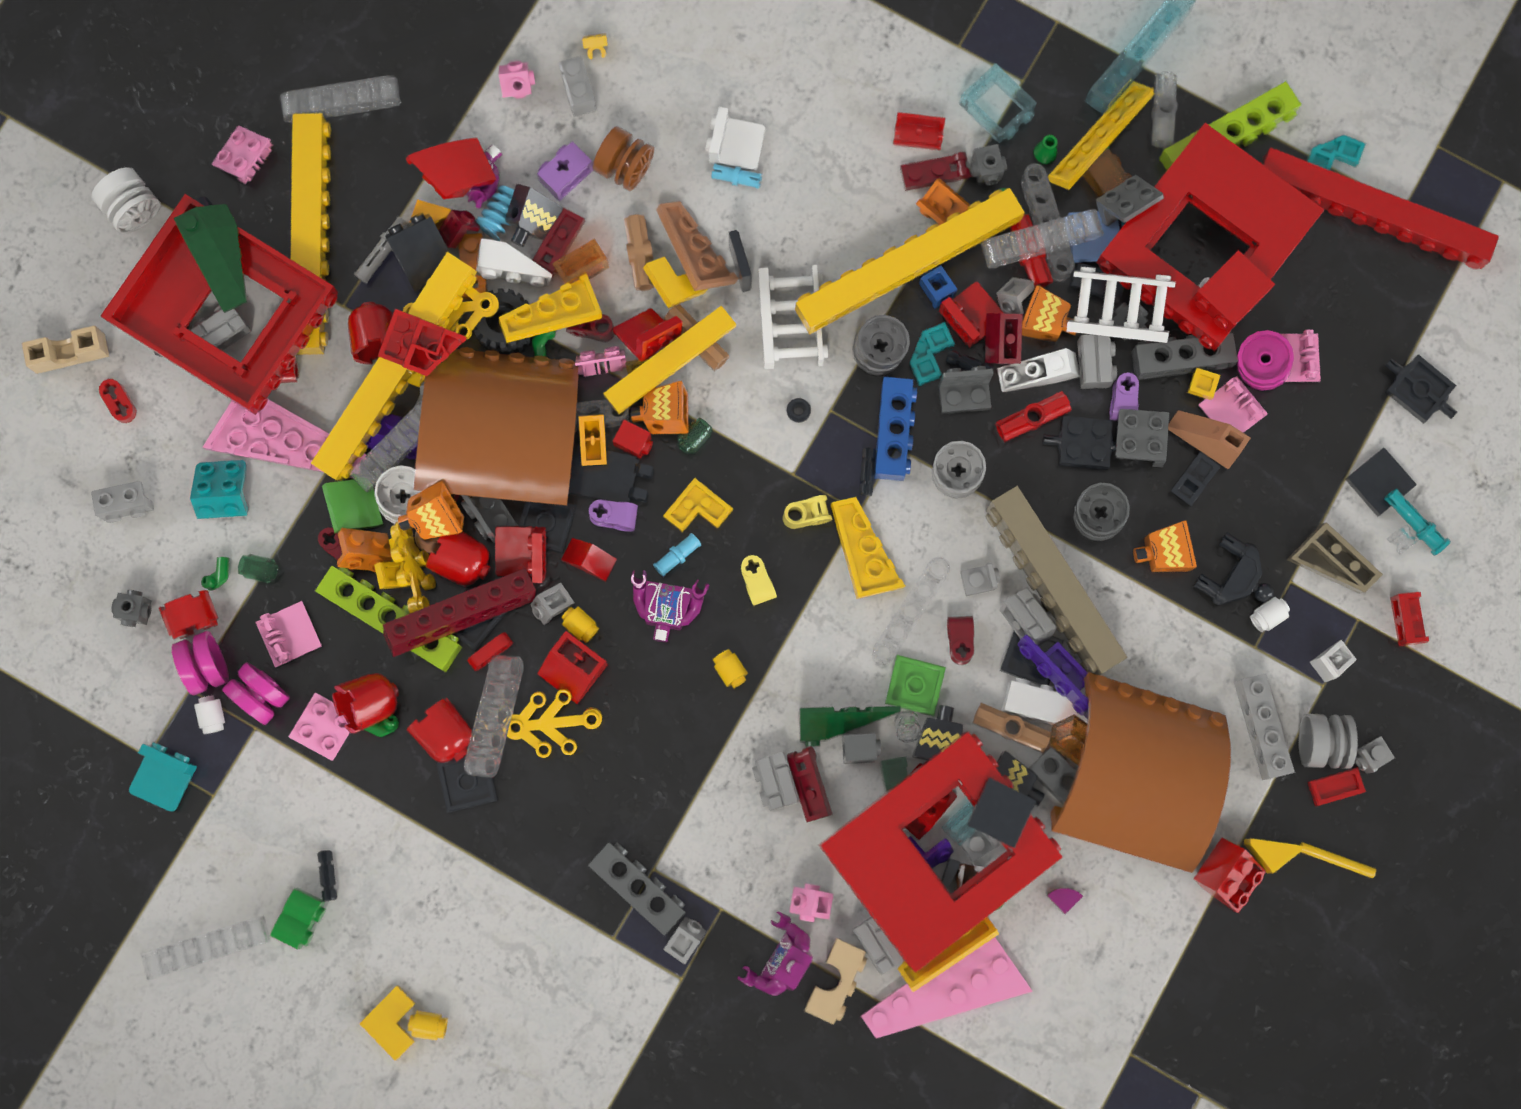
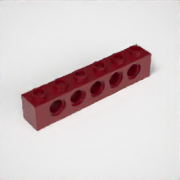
[383,568,536,657]

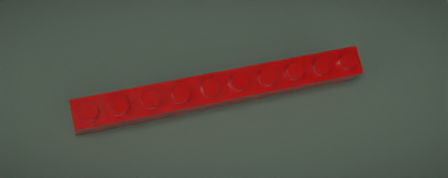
[1261,147,1499,269]

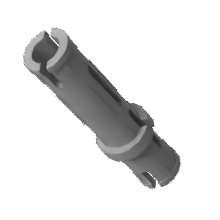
[354,216,408,284]

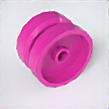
[1237,330,1294,390]
[171,631,229,696]
[222,662,290,725]

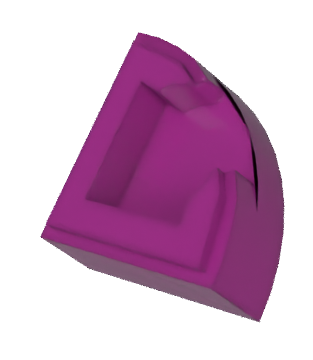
[1046,888,1083,914]

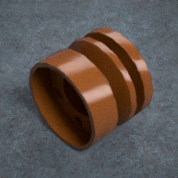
[593,126,655,191]

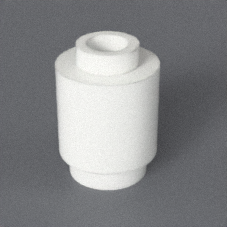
[1250,597,1290,632]
[194,695,225,734]

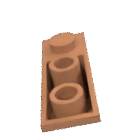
[1168,410,1250,469]

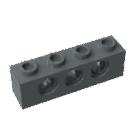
[1131,333,1238,380]
[588,842,686,936]

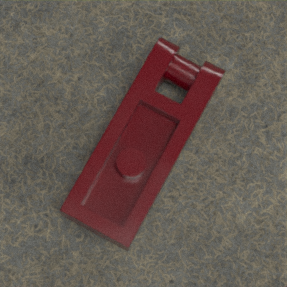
[900,152,971,191]
[532,207,585,278]
[787,746,833,823]

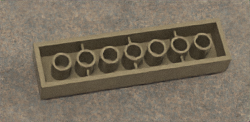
[986,486,1128,675]

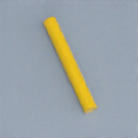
[1300,842,1376,878]

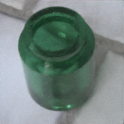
[677,418,713,454]
[238,554,278,583]

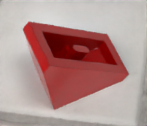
[561,538,617,582]

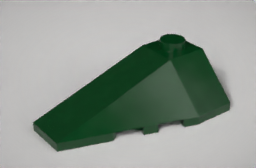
[174,204,247,313]
[798,706,901,747]

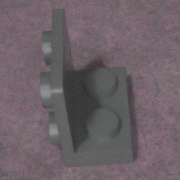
[1096,175,1164,226]
[938,366,993,414]
[1116,409,1169,467]
[460,495,518,543]

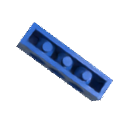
[874,377,917,481]

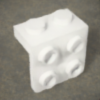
[705,107,765,171]

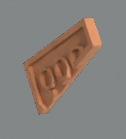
[656,201,738,291]

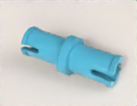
[711,164,762,189]
[653,533,701,577]

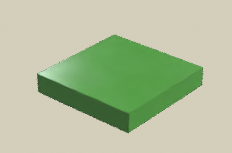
[322,478,383,533]
[885,655,946,717]

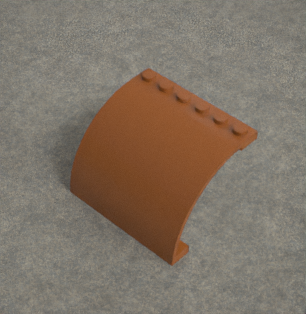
[414,347,578,505]
[1050,672,1231,873]

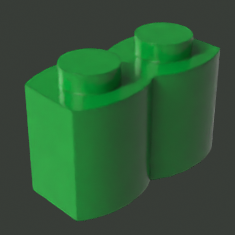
[270,888,326,950]

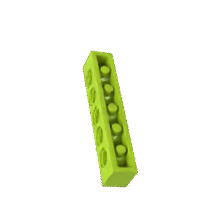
[1159,81,1302,170]
[315,566,462,673]

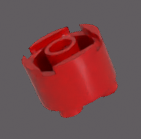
[158,590,219,640]

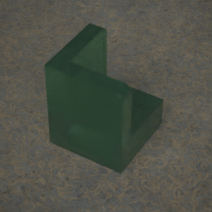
[879,757,908,792]

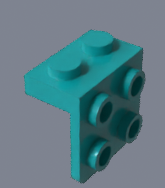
[190,460,248,519]
[129,742,197,811]

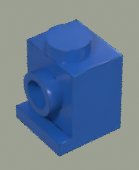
[919,266,957,309]

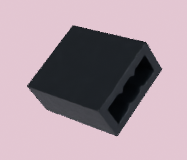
[385,213,450,292]

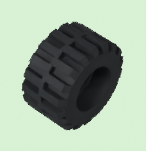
[471,288,534,355]

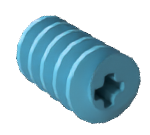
[476,185,514,241]

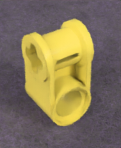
[783,495,833,529]
[741,555,777,606]

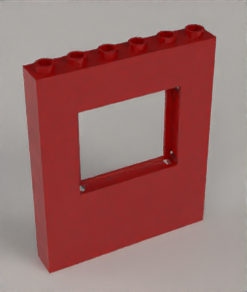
[1096,123,1324,351]
[101,194,338,415]
[818,732,1063,973]

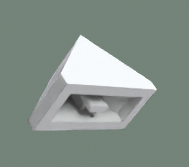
[1310,640,1356,682]

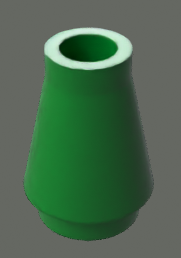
[1034,135,1058,164]

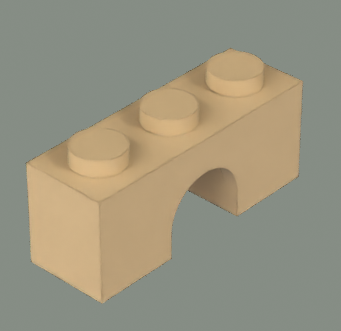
[22,325,109,374]
[804,938,868,1025]

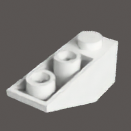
[476,238,552,287]
[997,348,1080,392]

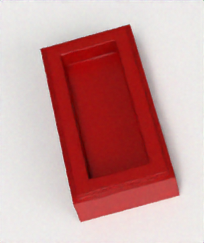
[1307,767,1366,806]

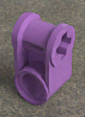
[1110,373,1139,420]
[589,500,638,531]

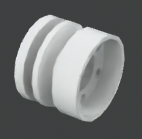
[92,167,160,234]
[374,466,421,524]

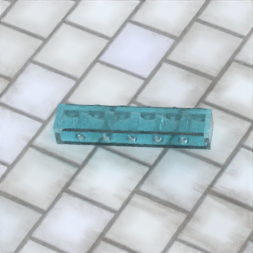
[1085,0,1196,115]

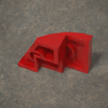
[406,137,497,199]
[377,308,467,376]

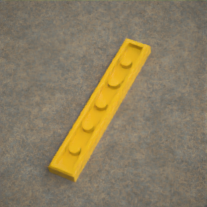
[1048,81,1154,190]
[603,306,737,414]

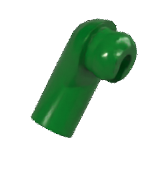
[532,330,556,357]
[364,715,399,737]

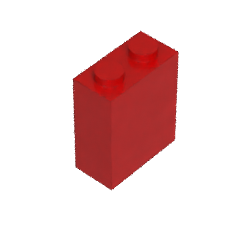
[1192,250,1275,333]

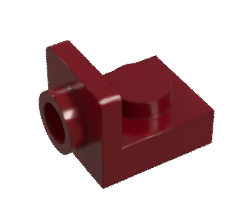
[438,209,480,249]

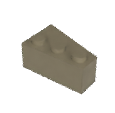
[1286,522,1383,594]

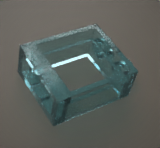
[959,64,1036,143]

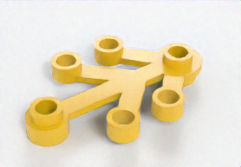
[403,278,499,339]
[391,521,436,613]
[503,689,602,758]

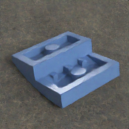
[1067,211,1120,263]

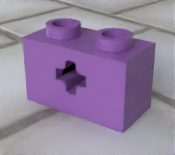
[537,141,593,201]

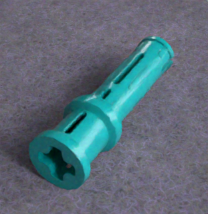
[1384,488,1451,556]

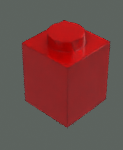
[613,420,653,459]

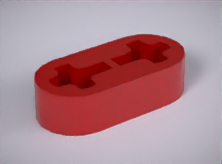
[99,379,137,423]
[467,632,513,671]

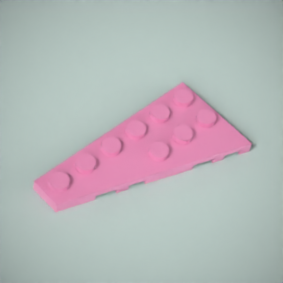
[203,399,370,479]
[861,937,1033,1038]

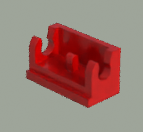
[893,112,946,150]
[1390,592,1429,647]

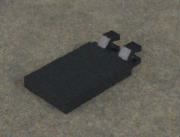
[568,443,654,503]

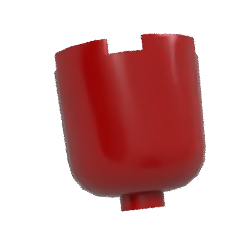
[348,302,393,365]
[426,531,491,586]
[332,673,399,733]
[407,698,473,763]

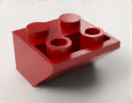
[537,631,608,705]
[1194,837,1266,913]

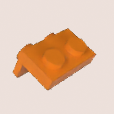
[916,178,970,225]
[337,528,392,572]

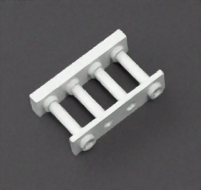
[758,265,828,370]
[1067,267,1176,343]

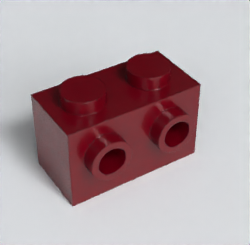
[985,313,1023,364]

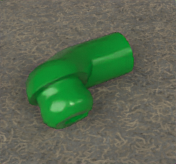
[201,557,230,591]

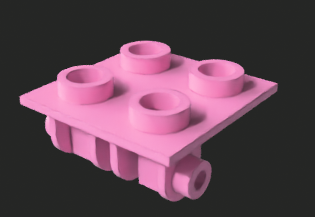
[212,126,272,184]
[1281,330,1320,382]
[575,346,627,377]
[1199,376,1267,433]
[256,601,322,668]
[288,693,350,761]

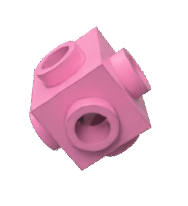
[499,61,535,98]
[789,883,833,922]

